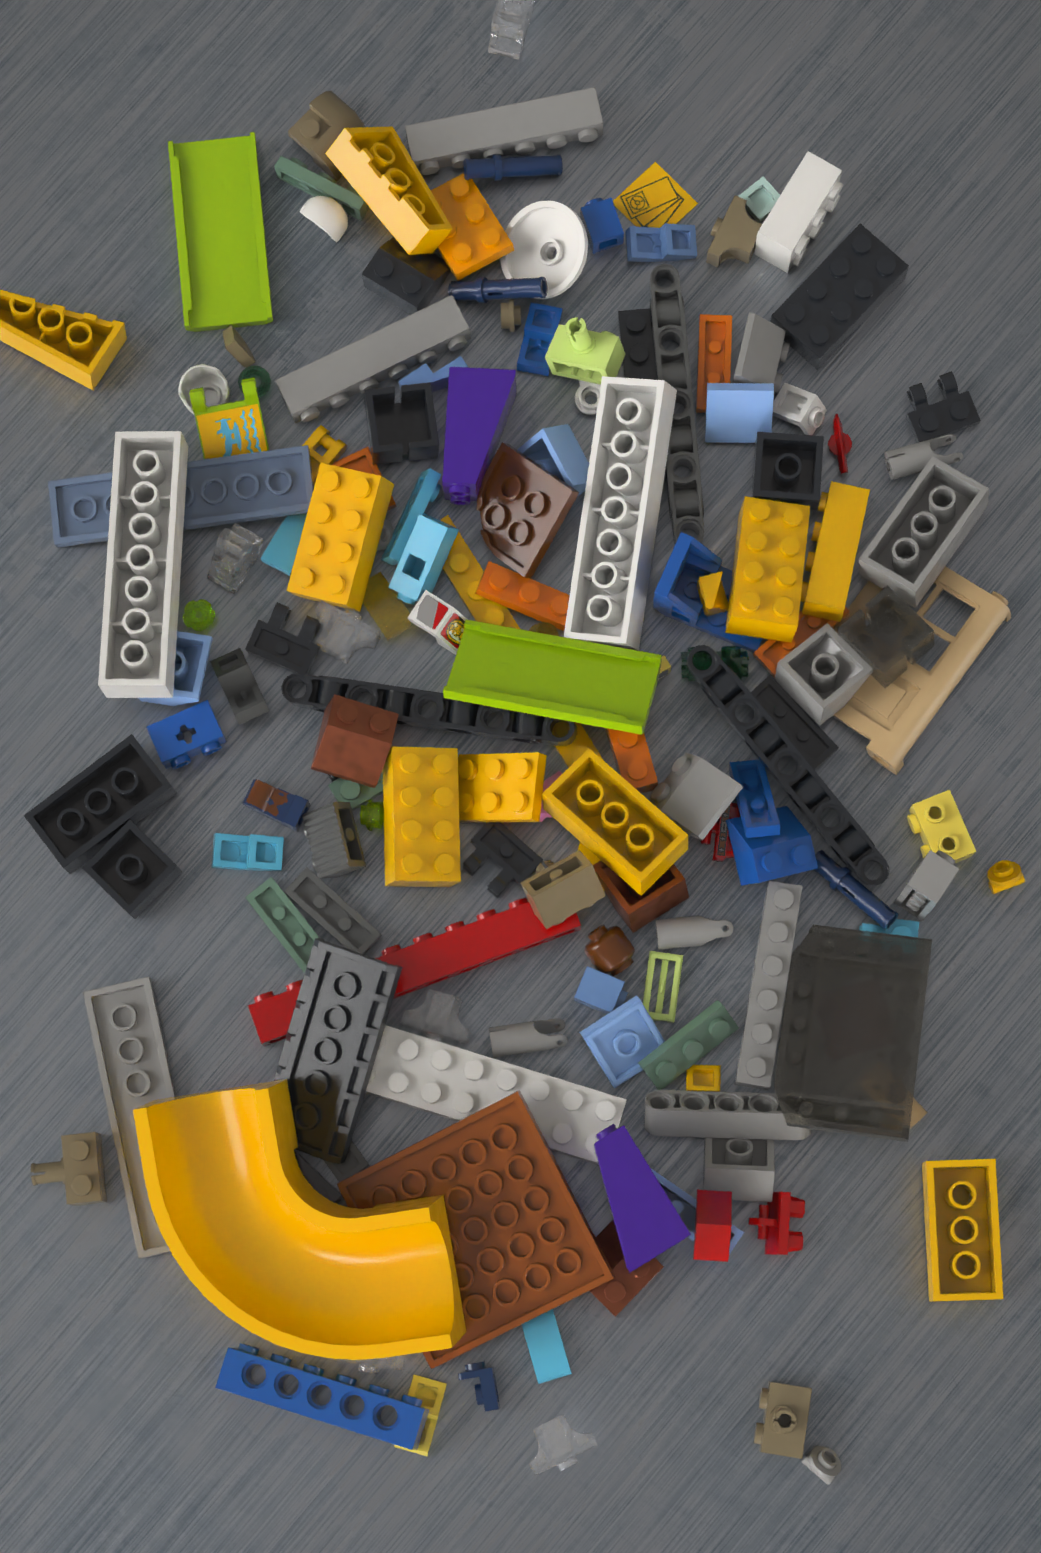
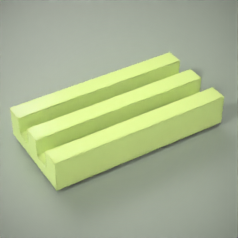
[643,951,683,1023]

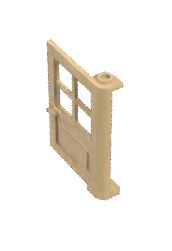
[833,566,1011,775]

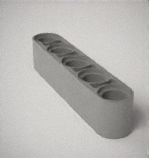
[644,1090,813,1140]

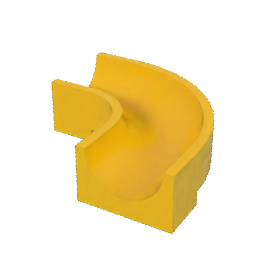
[133,1079,466,1360]

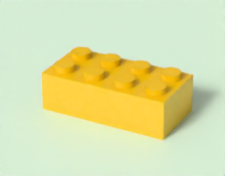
[286,463,394,612]
[725,496,810,643]
[383,746,461,887]
[542,748,689,896]
[922,1159,1003,1302]

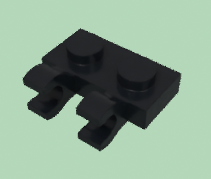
[906,371,981,443]
[245,602,321,675]
[462,822,543,898]

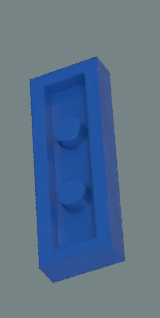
[729,759,780,838]

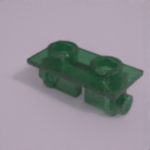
[681,646,749,681]

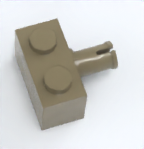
[521,850,606,929]
[30,1132,107,1206]
[754,1381,812,1459]

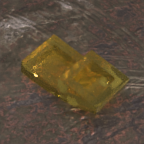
[362,571,414,641]

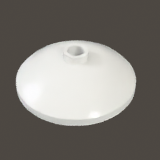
[500,200,588,299]

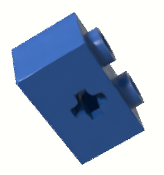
[146,700,227,769]

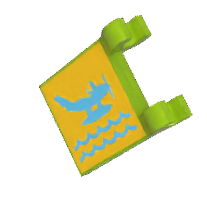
[189,377,269,459]

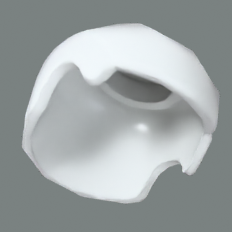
[300,196,348,243]
[178,364,231,415]

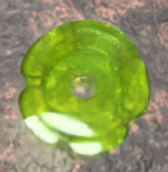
[182,599,215,631]
[360,798,384,831]

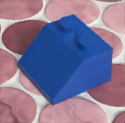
[726,806,818,886]

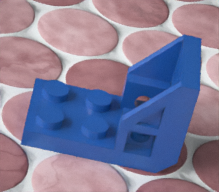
[653,532,763,653]

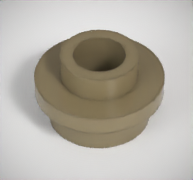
[501,299,521,332]

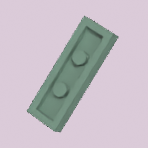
[274,155,368,221]
[245,877,320,973]
[638,1000,739,1090]

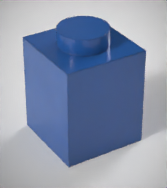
[580,198,624,254]

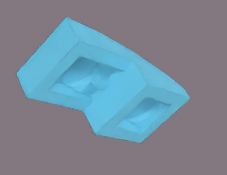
[260,513,307,576]
[211,833,284,871]
[521,1309,572,1384]

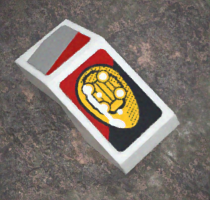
[408,590,468,655]

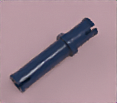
[463,154,563,181]
[448,277,548,303]
[814,849,899,930]

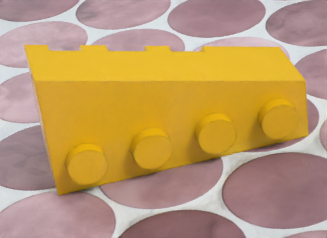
[325,126,453,255]
[0,289,127,391]

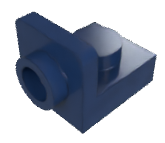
[458,1361,500,1412]

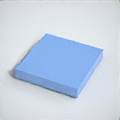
[705,383,774,443]
[579,995,665,1089]

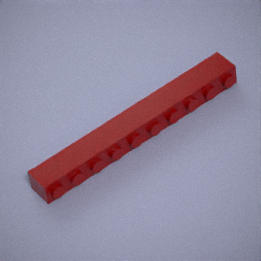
[248,897,581,1047]

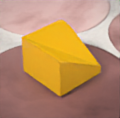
[697,571,728,616]

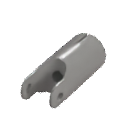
[884,434,963,480]
[655,915,733,950]
[489,1018,568,1058]

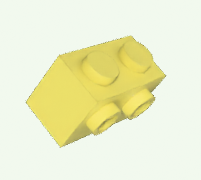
[907,790,976,863]

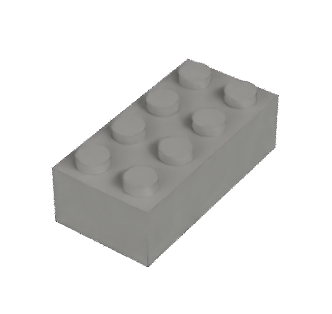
[859,456,989,608]

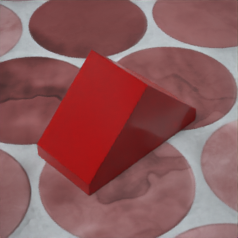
[693,1189,732,1262]

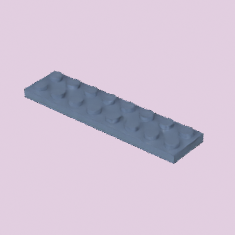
[48,445,314,548]

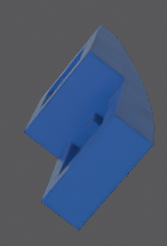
[517,302,563,376]

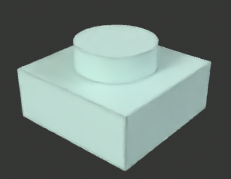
[738,176,780,223]

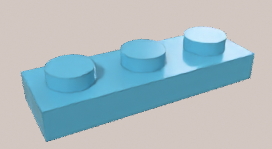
[381,468,441,566]

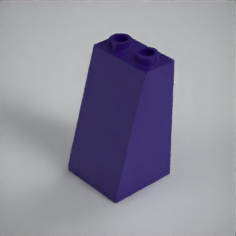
[442,367,517,505]
[594,1124,691,1273]

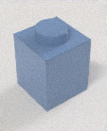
[574,966,628,1014]

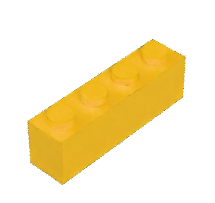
[801,481,870,622]

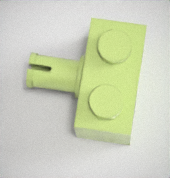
[545,317,626,385]

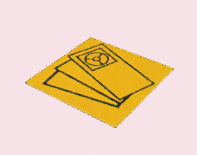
[613,162,698,228]

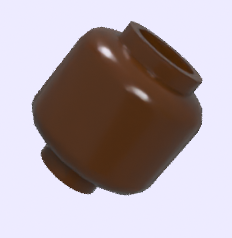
[585,924,635,977]

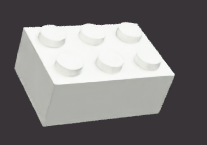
[754,151,843,273]

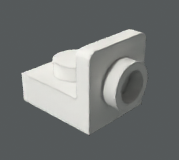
[773,383,827,435]

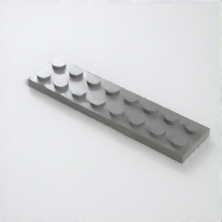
[83,977,176,1259]

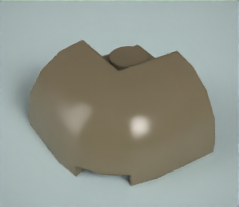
[288,91,365,182]

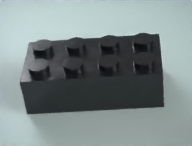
[770,223,909,370]
[24,734,177,874]

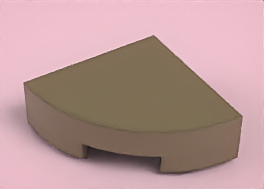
[223,325,255,368]

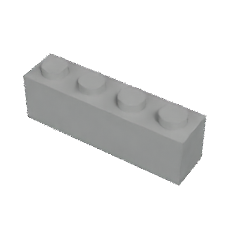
[894,850,960,921]

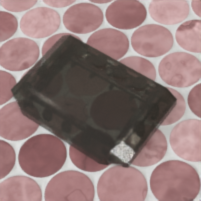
[774,925,932,1142]

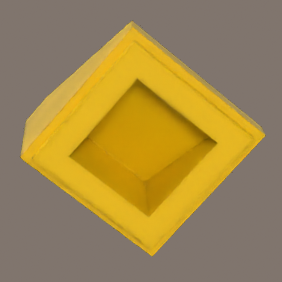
[686,1064,721,1092]

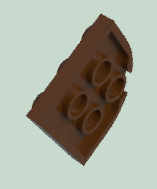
[477,442,579,579]

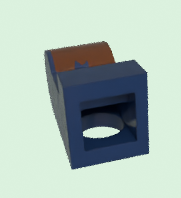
[242,779,311,832]

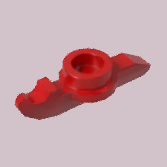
[828,414,852,474]

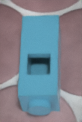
[388,514,459,605]

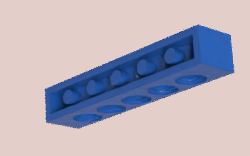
[215,1343,430,1450]

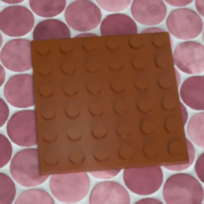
[337,1090,615,1369]

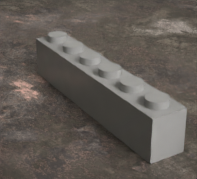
[405,87,603,175]
[275,295,471,423]
[734,880,803,1091]

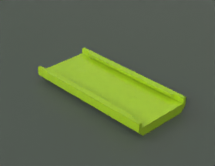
[168,132,273,332]
[443,619,662,735]

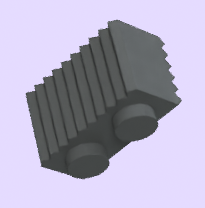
[302,802,366,879]

